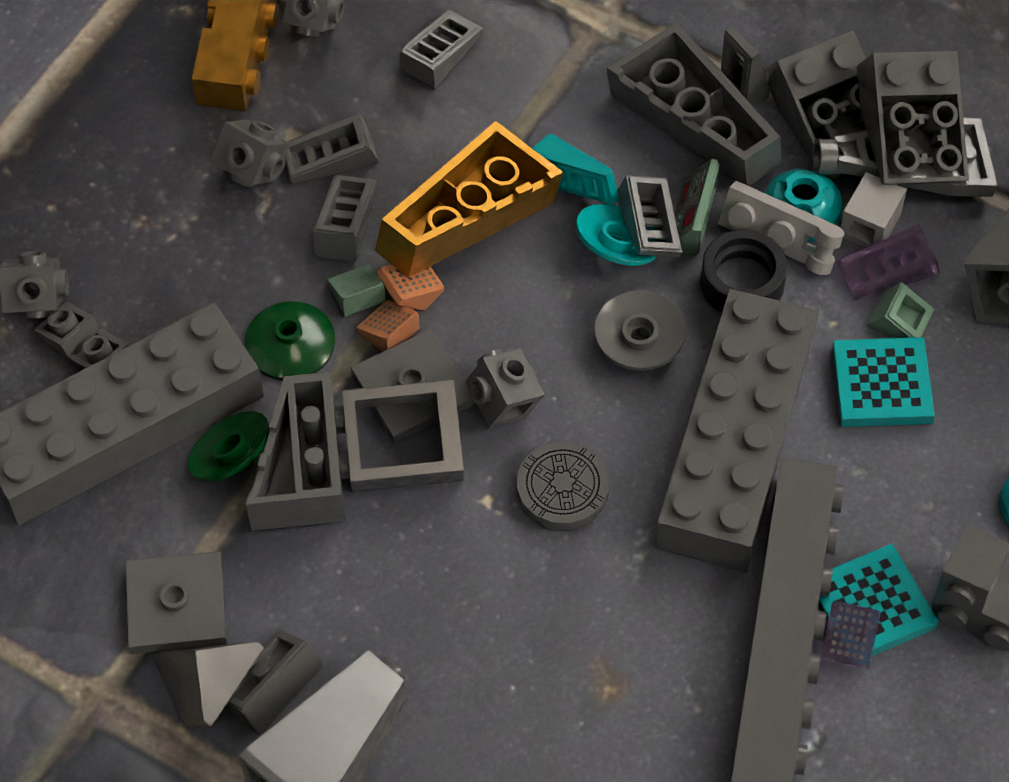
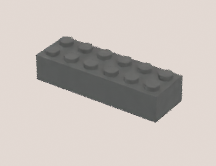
[655,289,819,573]
[0,302,264,526]

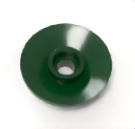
[245,301,335,381]
[188,411,270,482]

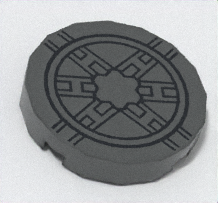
[517,441,609,531]

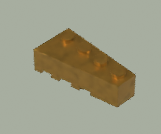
[192,0,279,111]
[375,121,563,277]

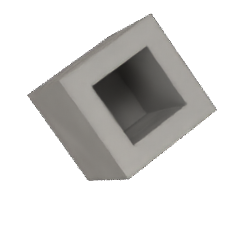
[841,172,907,253]

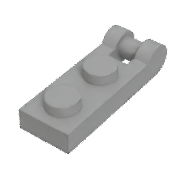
[718,181,844,275]

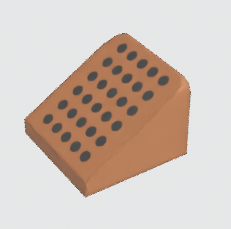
[377,264,444,310]
[356,299,420,352]

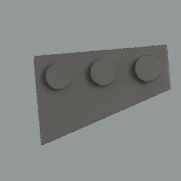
[246,372,345,531]

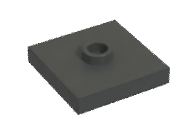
[351,329,475,444]
[126,551,227,654]

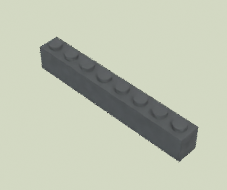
[731,458,845,782]

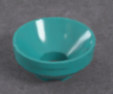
[765,169,842,242]

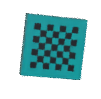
[832,337,935,427]
[818,543,939,665]

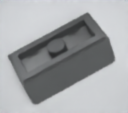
[224,629,323,733]

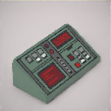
[674,159,720,256]

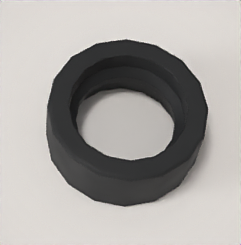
[700,229,787,312]

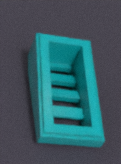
[532,133,619,205]

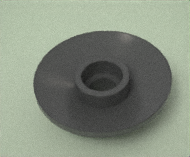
[595,290,686,371]

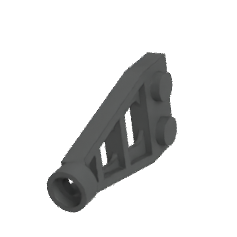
[812,118,998,197]

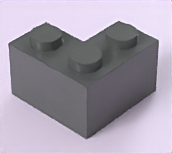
[931,524,1009,650]

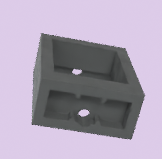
[334,379,464,492]

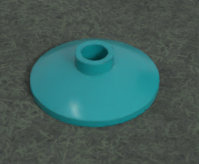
[575,204,661,266]

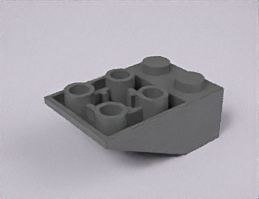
[764,30,876,180]
[857,51,969,185]

